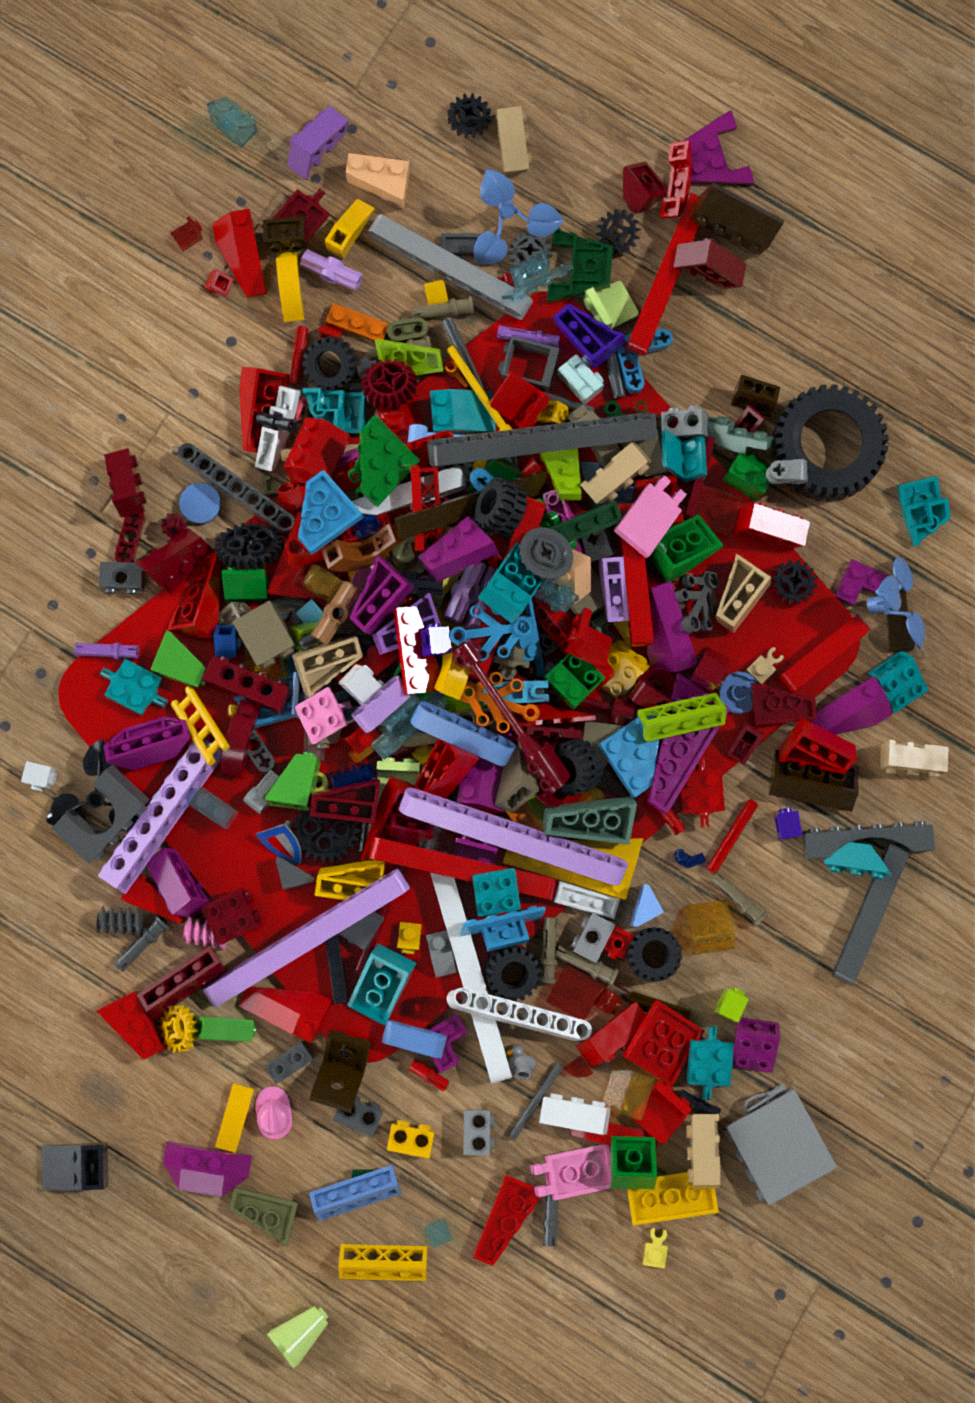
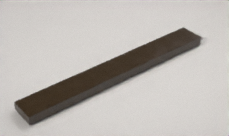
[394,471,549,540]

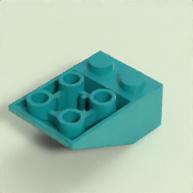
[478,542,544,623]

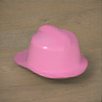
[256,1087,292,1139]

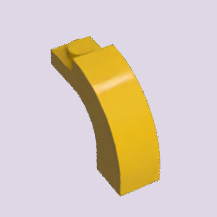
[276,252,304,322]
[434,640,470,700]

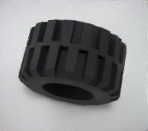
[303,336,358,391]
[474,477,527,537]
[552,739,603,796]
[627,927,682,982]
[484,945,541,1002]

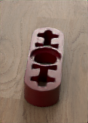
[115,512,146,563]

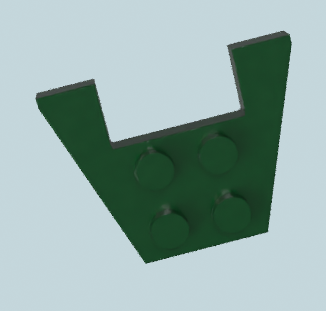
[547,228,613,303]

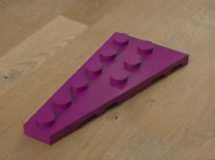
[647,673,730,814]

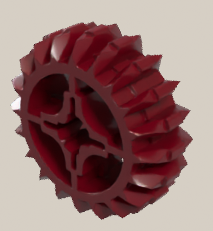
[361,357,418,411]

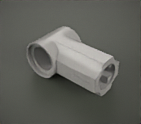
[243,770,279,814]

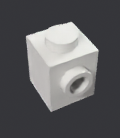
[21,761,57,792]

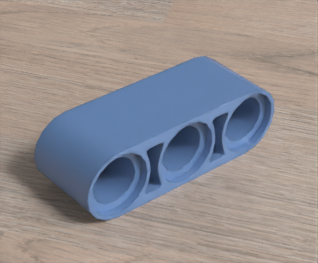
[382,1020,447,1058]

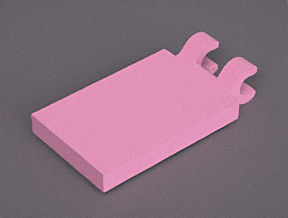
[614,475,687,558]
[530,1144,611,1200]

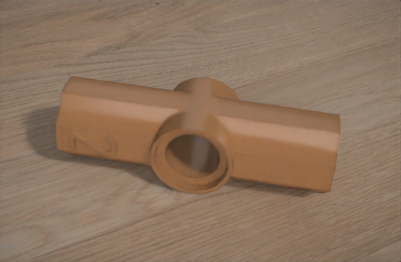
[311,581,361,645]

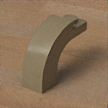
[566,405,621,469]

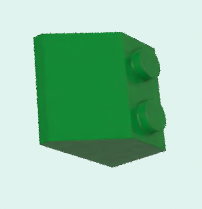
[722,451,777,502]
[610,1136,657,1190]

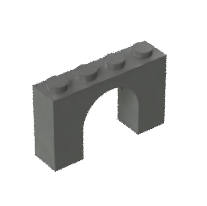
[51,765,150,863]

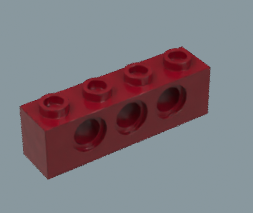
[202,656,292,715]
[137,946,227,1019]

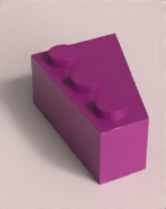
[418,516,500,582]
[350,555,414,635]
[147,847,214,918]

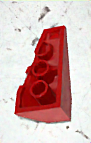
[212,208,267,298]
[239,367,290,453]
[168,552,221,639]
[510,702,596,729]
[361,777,414,861]
[239,986,333,1043]

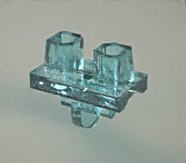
[535,578,579,613]

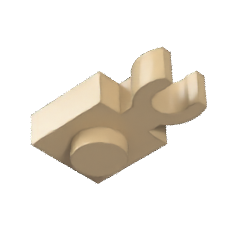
[746,647,784,685]

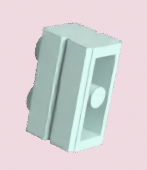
[557,354,604,404]

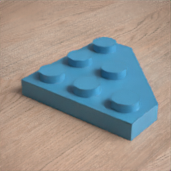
[298,470,363,555]
[598,715,659,798]

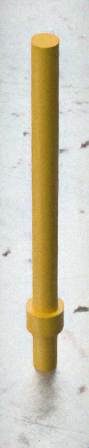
[447,346,512,431]

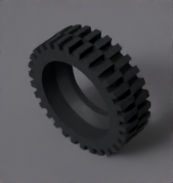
[771,384,889,502]

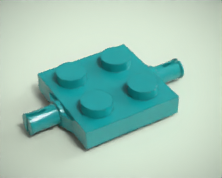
[100,659,168,716]
[686,1025,734,1100]

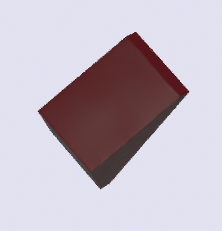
[734,405,765,433]
[726,723,764,765]
[390,812,433,846]

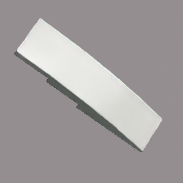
[255,386,300,472]

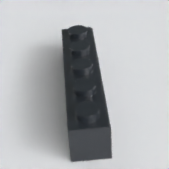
[325,935,349,1004]

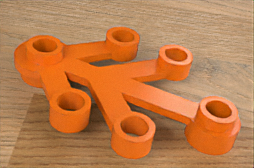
[460,672,540,733]

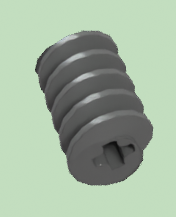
[96,906,143,936]

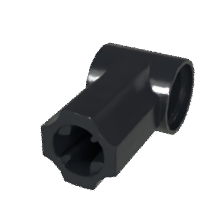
[402,571,443,595]

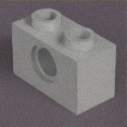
[571,913,615,963]

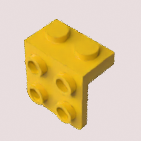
[602,639,650,699]

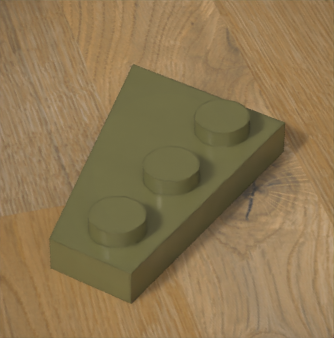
[229,1187,298,1247]

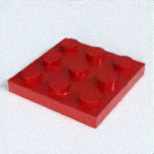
[623,1000,705,1086]

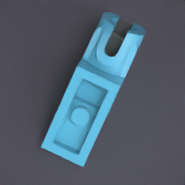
[483,680,549,705]

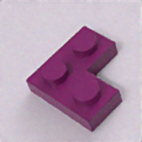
[835,559,888,606]
[429,1014,468,1073]

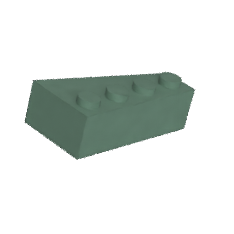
[541,796,637,844]

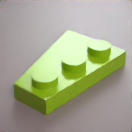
[375,339,444,375]

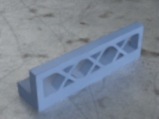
[309,1165,402,1221]

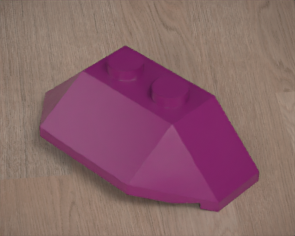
[103,716,190,770]
[163,1141,252,1197]

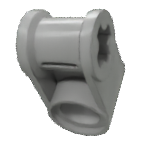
[766,459,808,484]

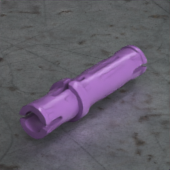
[497,325,560,348]
[74,642,139,659]

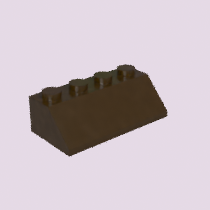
[689,183,785,255]
[769,750,859,812]

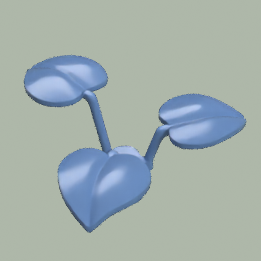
[474,169,563,265]
[867,557,925,649]

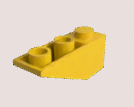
[325,199,375,259]

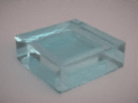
[424,1218,453,1248]

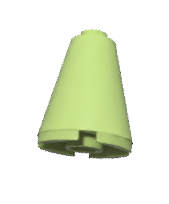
[267,1306,329,1368]

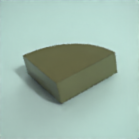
[261,476,282,497]

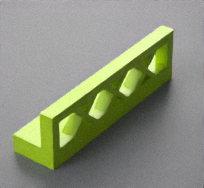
[637,693,727,742]

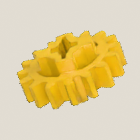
[159,1005,198,1053]

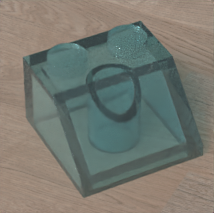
[207,97,258,148]

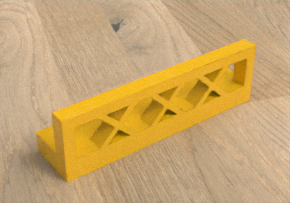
[338,1244,427,1281]

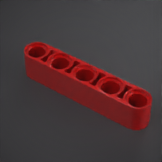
[779,614,871,693]

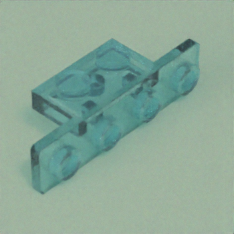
[501,253,574,302]
[371,692,449,760]

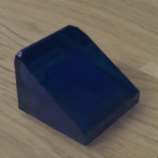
[353,513,382,539]

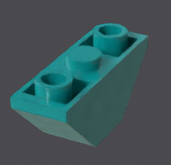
[824,842,892,880]

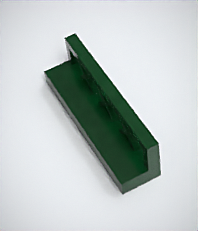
[545,501,623,543]

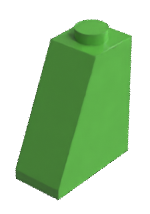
[151,630,206,690]
[265,752,321,811]
[193,1015,256,1042]

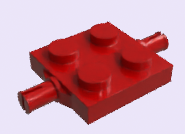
[681,755,725,828]

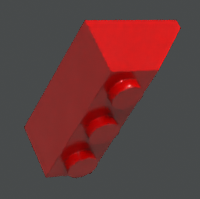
[284,418,350,484]

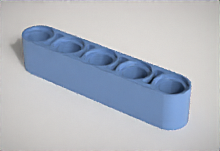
[410,701,516,766]

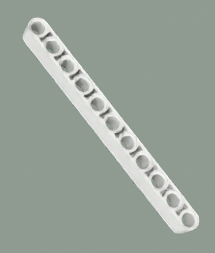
[430,851,512,1084]

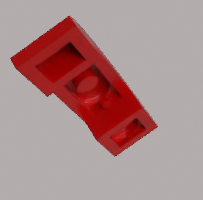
[660,140,692,219]
[570,1122,658,1148]

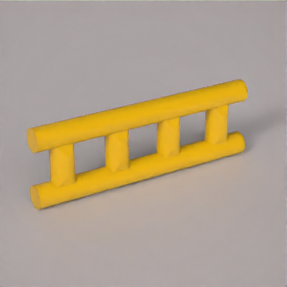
[171,686,230,765]

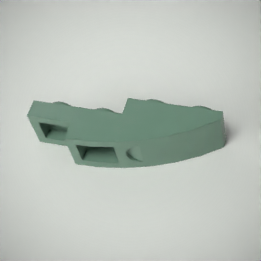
[691,413,773,454]

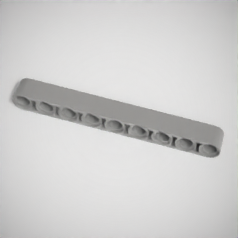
[367,214,533,320]

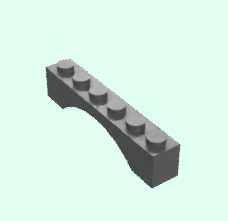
[802,821,935,860]

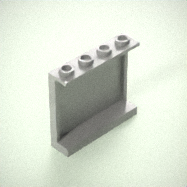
[723,1088,837,1205]

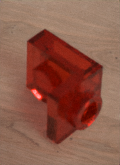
[171,216,203,252]

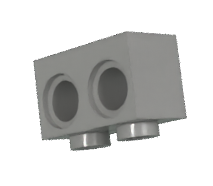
[661,406,708,439]
[463,1109,494,1155]

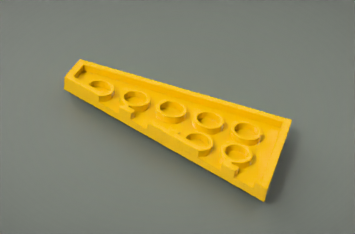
[503,838,644,900]

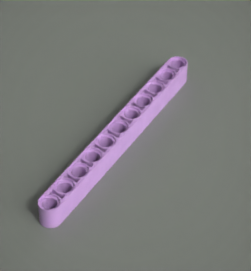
[399,788,628,885]
[202,869,410,1007]

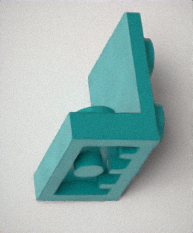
[661,429,707,483]
[867,650,928,713]
[472,868,521,917]

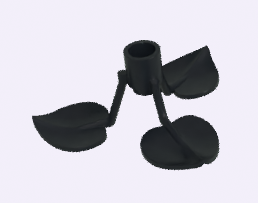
[46,739,139,831]

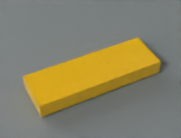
[215,1083,254,1153]

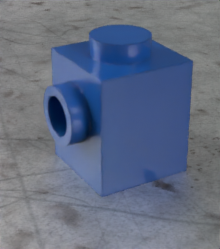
[214,625,242,659]

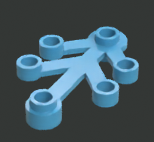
[449,605,533,661]

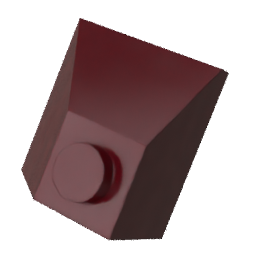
[623,161,668,214]

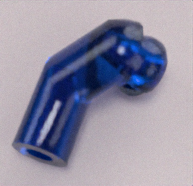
[674,849,706,868]

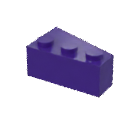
[553,304,626,369]

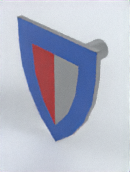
[255,820,302,865]

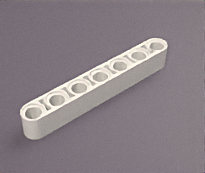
[351,466,467,520]
[447,988,592,1041]

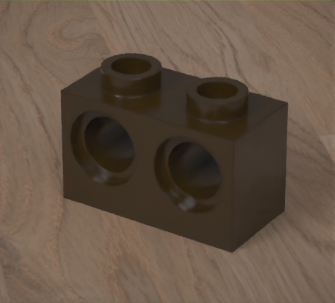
[731,375,780,417]

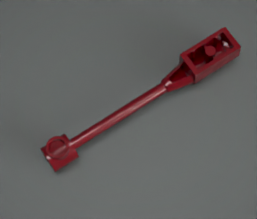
[452,639,571,793]
[467,663,635,726]

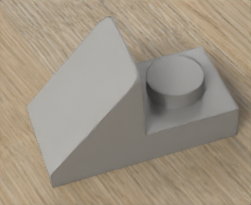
[426,930,457,977]

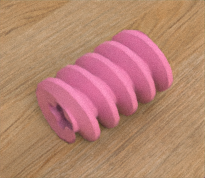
[183,917,228,951]

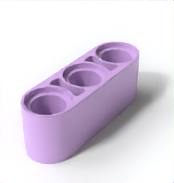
[352,676,412,733]

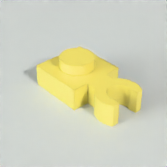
[643,1227,668,1269]

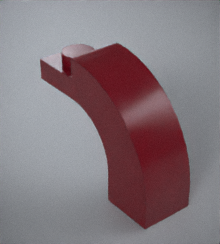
[220,700,261,779]

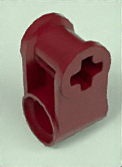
[629,679,671,713]

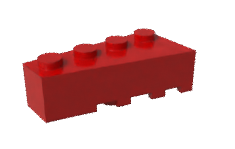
[267,512,311,599]

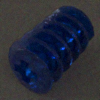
[329,758,376,788]

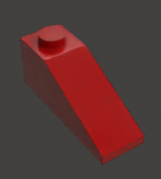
[121,875,185,924]

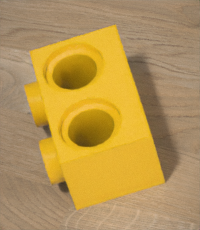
[387,1120,435,1159]

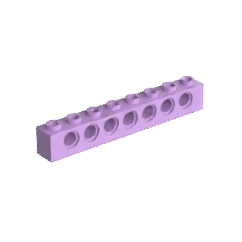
[98,739,223,894]

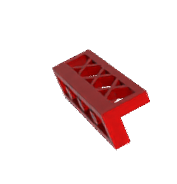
[410,465,442,554]

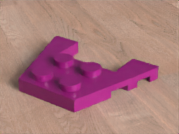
[684,110,755,186]

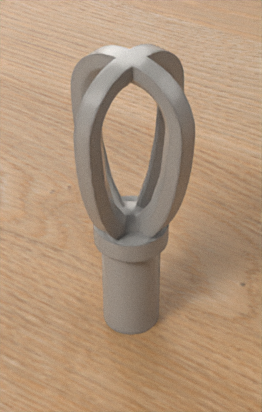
[744,1083,787,1114]

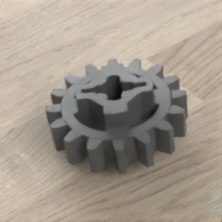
[508,231,552,276]

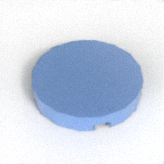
[179,483,221,524]
[718,671,758,714]

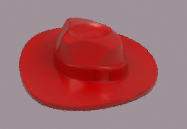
[372,403,424,443]

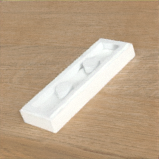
[553,881,620,919]

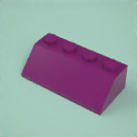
[457,726,515,813]

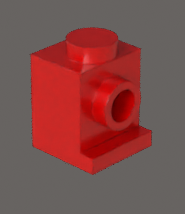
[604,926,634,960]

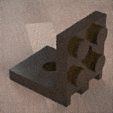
[309,1030,372,1113]

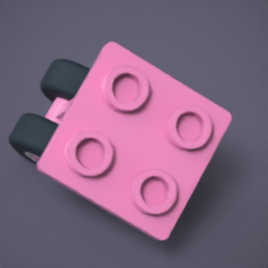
[295,687,360,744]

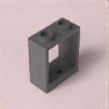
[498,336,559,393]

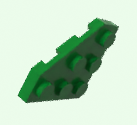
[360,416,420,507]

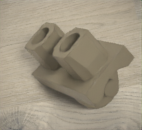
[492,643,529,680]

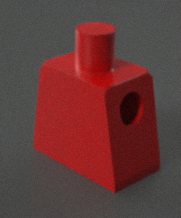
[339,721,381,754]

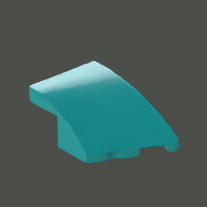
[302,388,367,435]
[896,475,951,546]

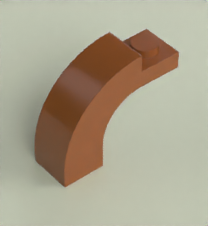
[322,524,401,572]

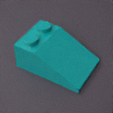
[430,389,496,435]
[347,944,416,1025]

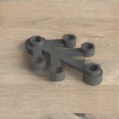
[675,571,719,633]

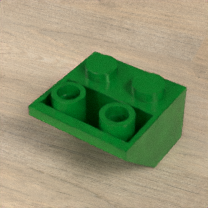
[222,566,269,603]
[543,654,605,710]

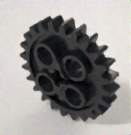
[215,522,284,571]
[292,810,361,863]

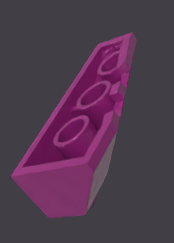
[646,581,697,672]
[809,676,893,735]

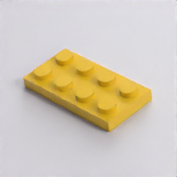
[627,1171,719,1225]

